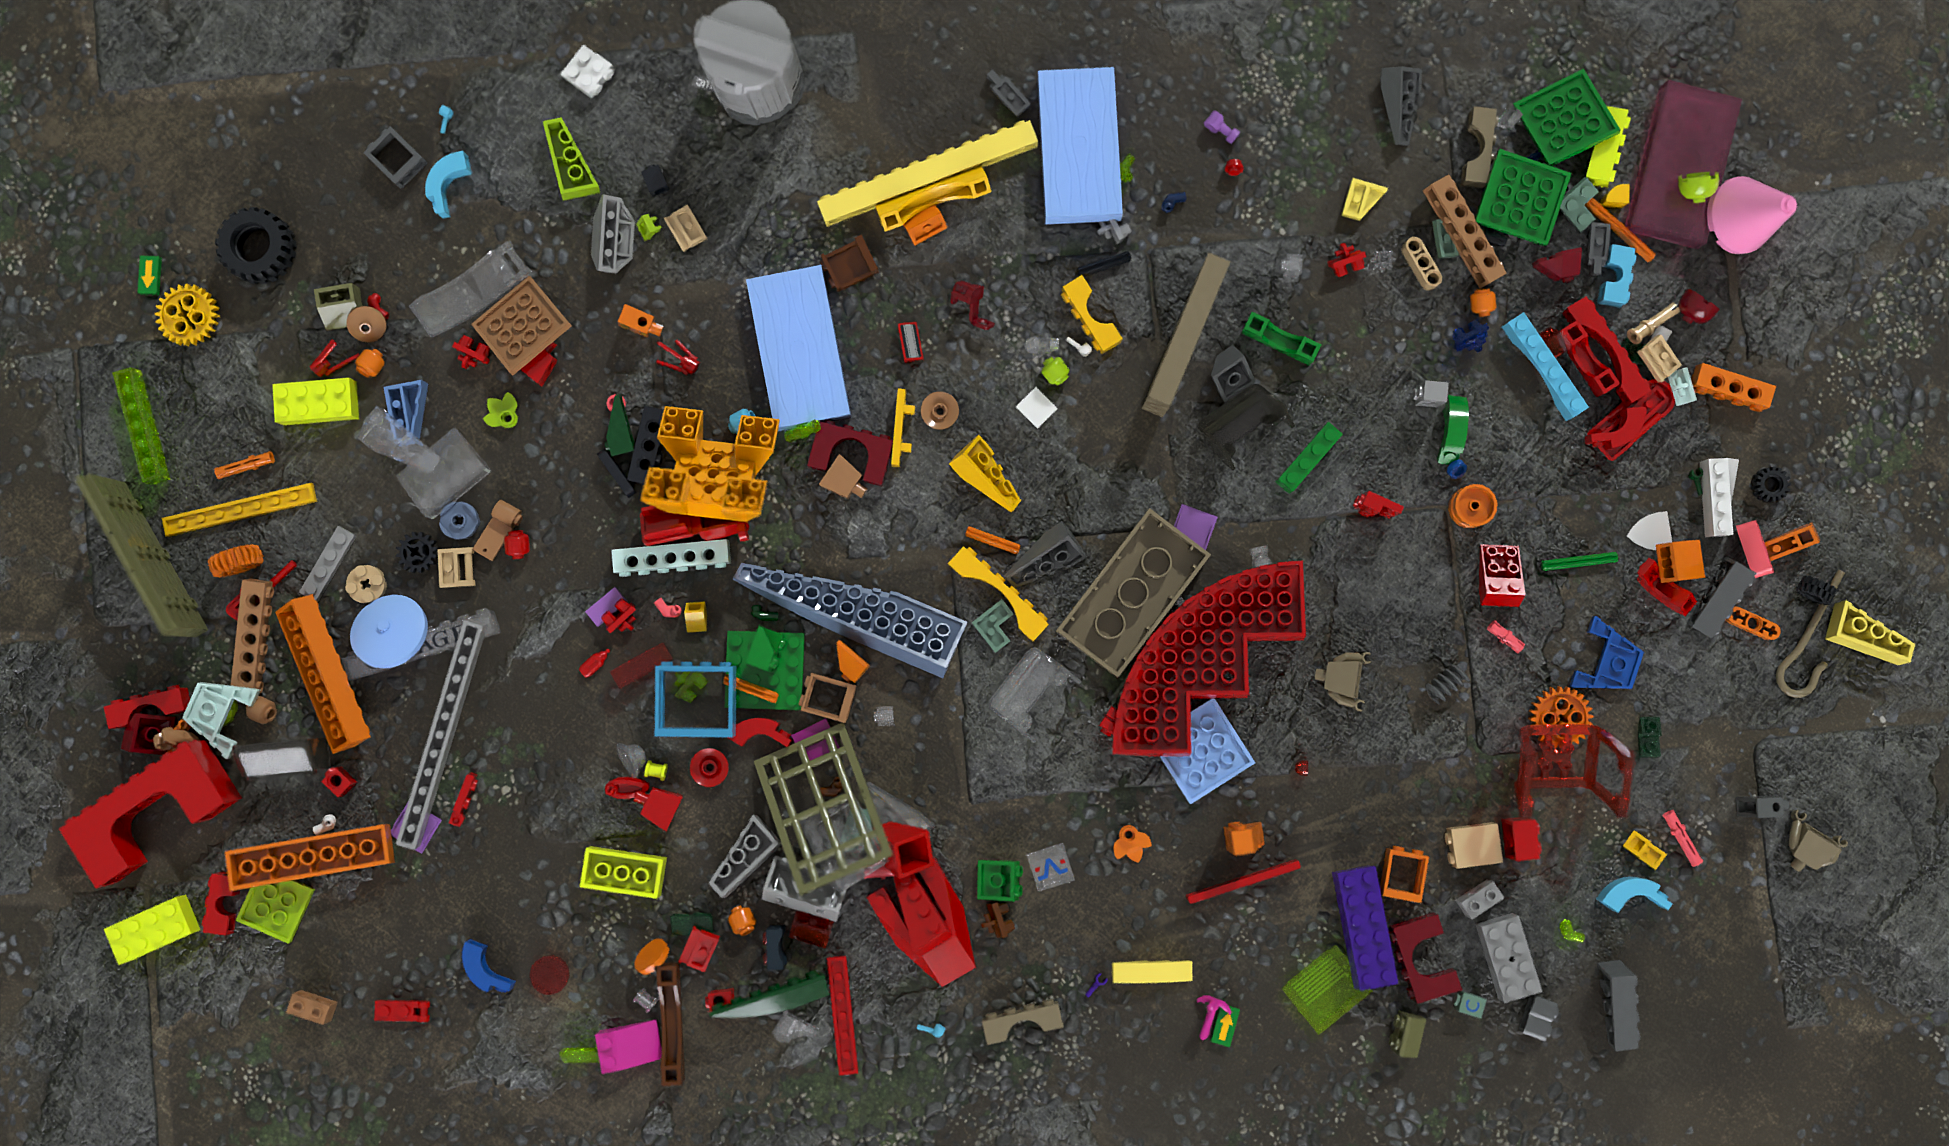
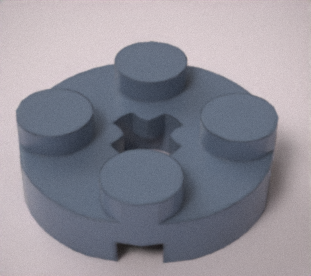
[439,502,480,540]

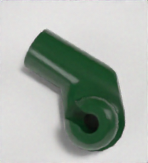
[751,605,778,621]

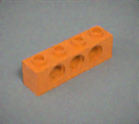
[1691,363,1776,412]

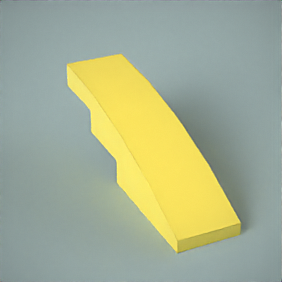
[1112,960,1192,983]

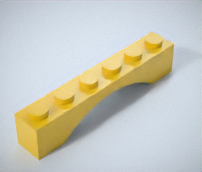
[875,166,992,232]
[948,546,1049,642]

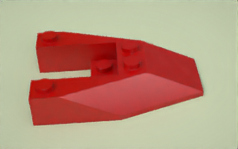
[867,856,976,987]

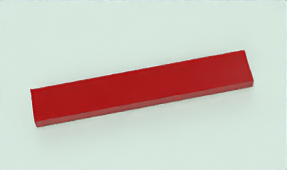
[1186,859,1301,904]
[827,955,859,1076]

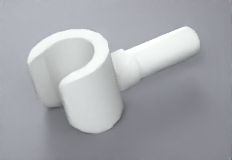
[1066,337,1092,356]

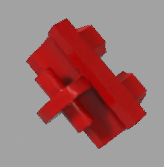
[1327,243,1366,277]
[452,335,490,369]
[601,598,636,633]

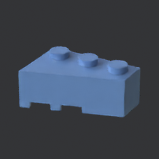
[384,380,428,446]

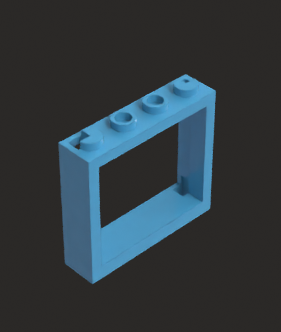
[655,662,736,737]

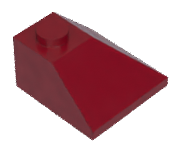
[121,713,176,755]

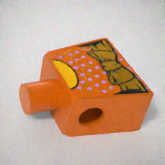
[618,304,664,337]

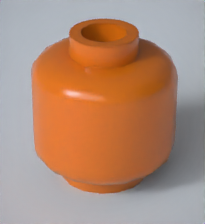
[1470,288,1497,317]
[355,349,385,378]
[728,905,757,936]

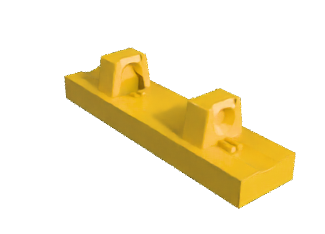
[891,389,915,467]

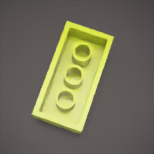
[272,378,359,425]
[580,846,667,899]
[104,895,201,965]

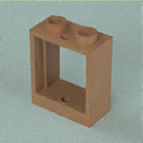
[799,673,857,723]

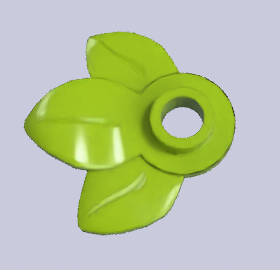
[483,392,518,428]

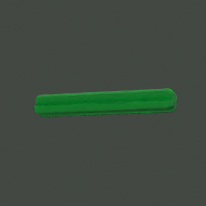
[1541,552,1618,571]

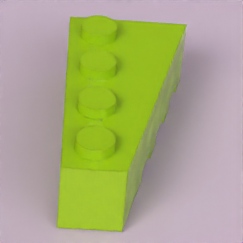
[543,117,600,201]

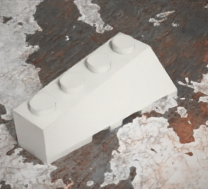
[1700,458,1739,537]

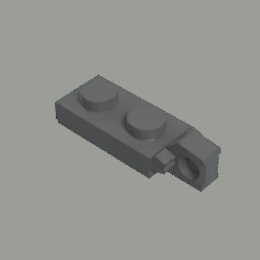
[986,69,1031,118]
[1586,222,1611,277]

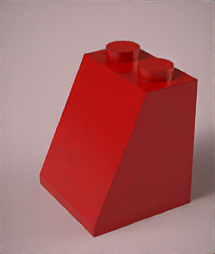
[873,821,934,879]

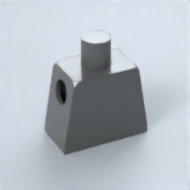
[1736,796,1789,818]

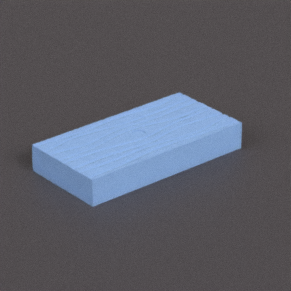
[1037,67,1123,224]
[746,265,851,431]

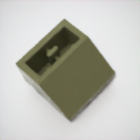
[314,283,362,331]
[1389,1010,1426,1058]

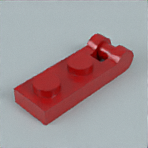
[374,1000,430,1022]

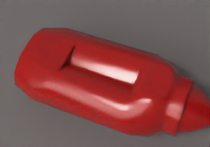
[579,649,610,678]

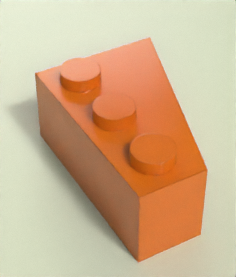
[1223,822,1265,855]

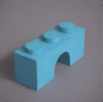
[1597,244,1636,308]

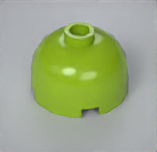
[1678,172,1719,203]

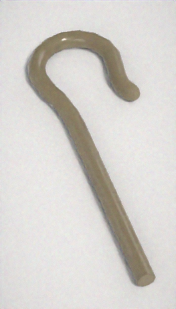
[1776,570,1845,698]

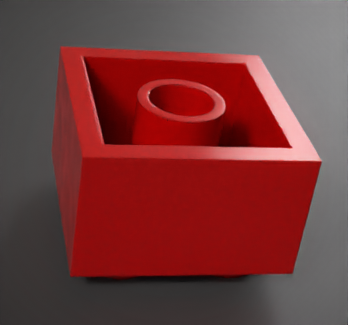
[1501,817,1542,861]

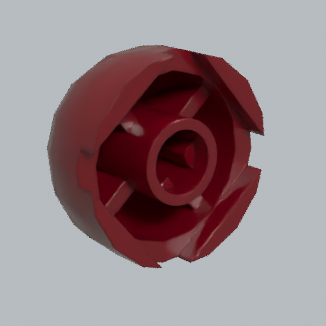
[1678,289,1719,324]

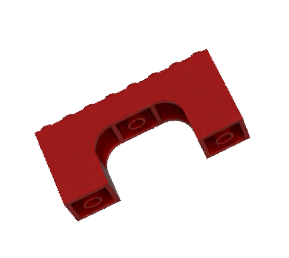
[59,740,242,888]

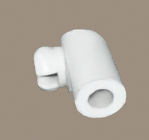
[313,814,336,836]

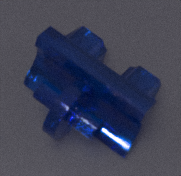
[1452,319,1489,352]

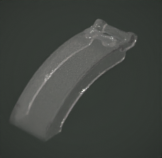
[409,241,532,337]

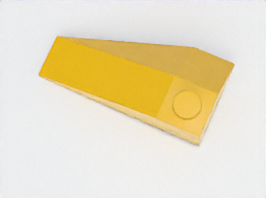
[949,435,1021,512]

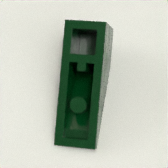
[605,393,635,456]

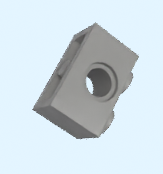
[1412,380,1448,407]
[1455,879,1504,919]

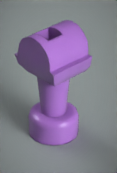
[1204,111,1240,144]

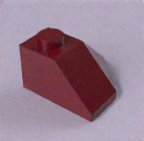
[1532,247,1582,283]

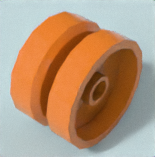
[1448,484,1497,528]

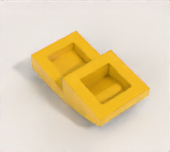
[1623,830,1667,870]

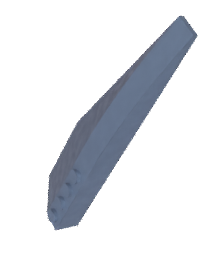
[733,563,967,678]

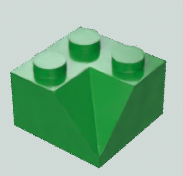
[745,626,786,671]

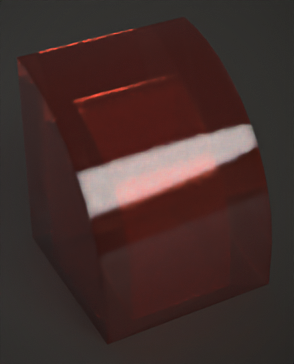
[1539,327,1567,358]

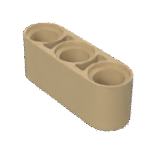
[1402,237,1442,291]

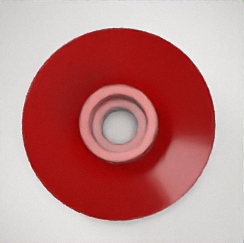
[690,748,729,787]

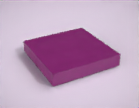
[791,719,840,760]

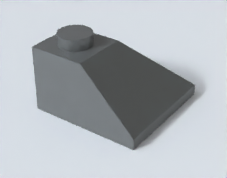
[1211,345,1256,403]

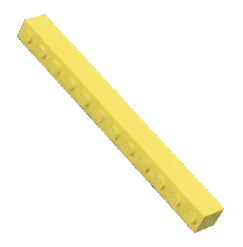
[817,120,1038,227]

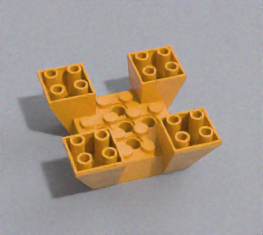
[641,406,780,522]

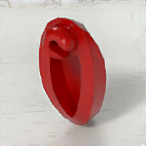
[605,777,650,799]

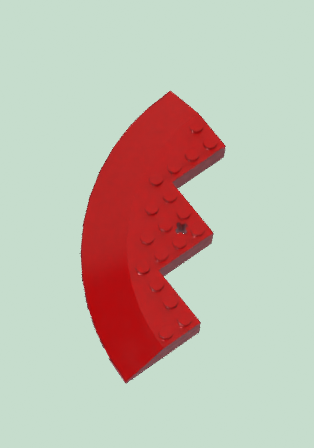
[1113,561,1306,756]

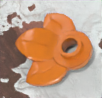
[1113,825,1152,863]

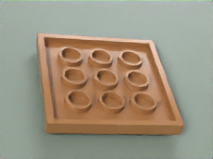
[471,275,572,375]

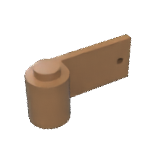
[472,500,523,562]

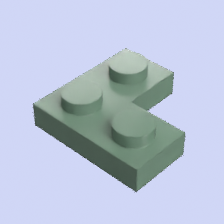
[1560,177,1599,232]
[972,599,1014,653]

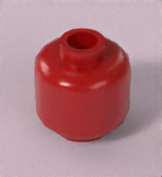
[504,530,530,559]

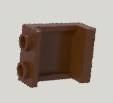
[819,235,879,292]

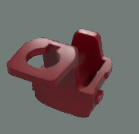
[950,281,995,330]

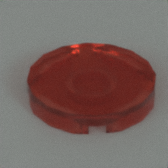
[530,955,570,995]

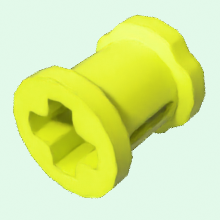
[644,760,668,781]

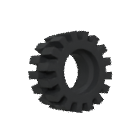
[1751,467,1791,502]
[1796,576,1837,605]

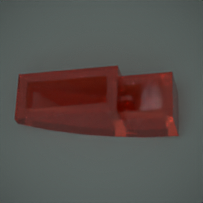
[610,642,673,688]

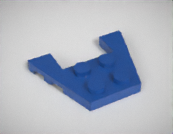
[1569,616,1644,689]

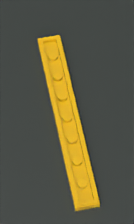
[162,483,317,537]

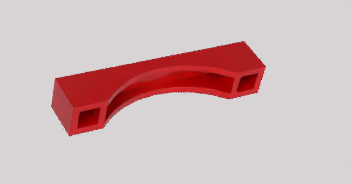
[1562,296,1651,407]

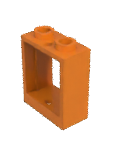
[1380,846,1429,903]

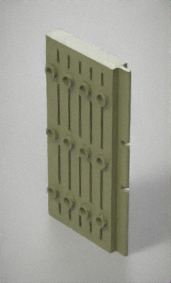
[76,473,208,637]

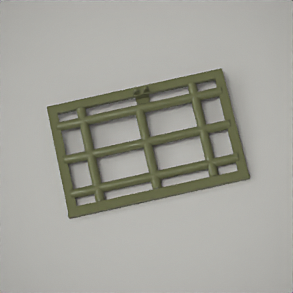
[754,722,893,895]

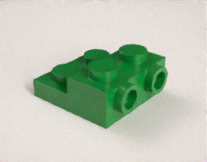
[977,860,1023,901]

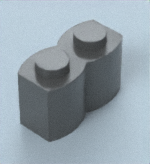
[1519,994,1559,1041]

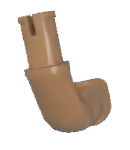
[153,727,201,750]

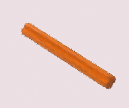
[1584,198,1656,262]

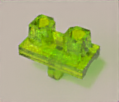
[674,672,709,703]

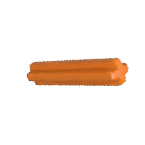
[965,527,1020,554]
[723,674,779,703]

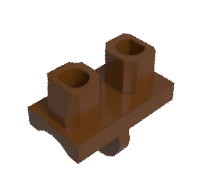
[981,902,1015,938]

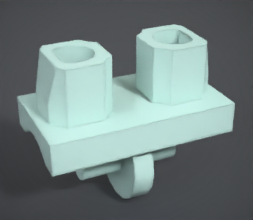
[1668,367,1697,406]

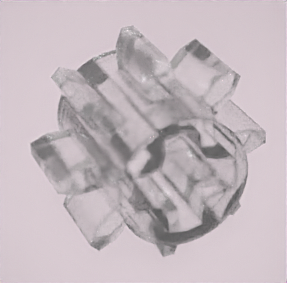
[1370,247,1396,272]

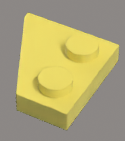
[1341,178,1388,221]

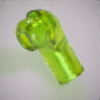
[1559,920,1585,943]

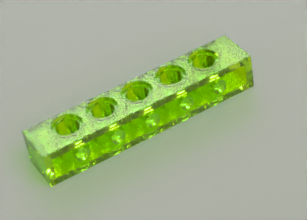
[112,367,171,485]

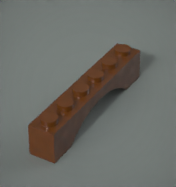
[656,962,685,1086]

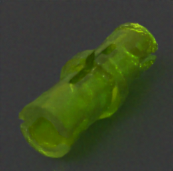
[784,419,821,443]

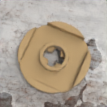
[345,565,387,604]

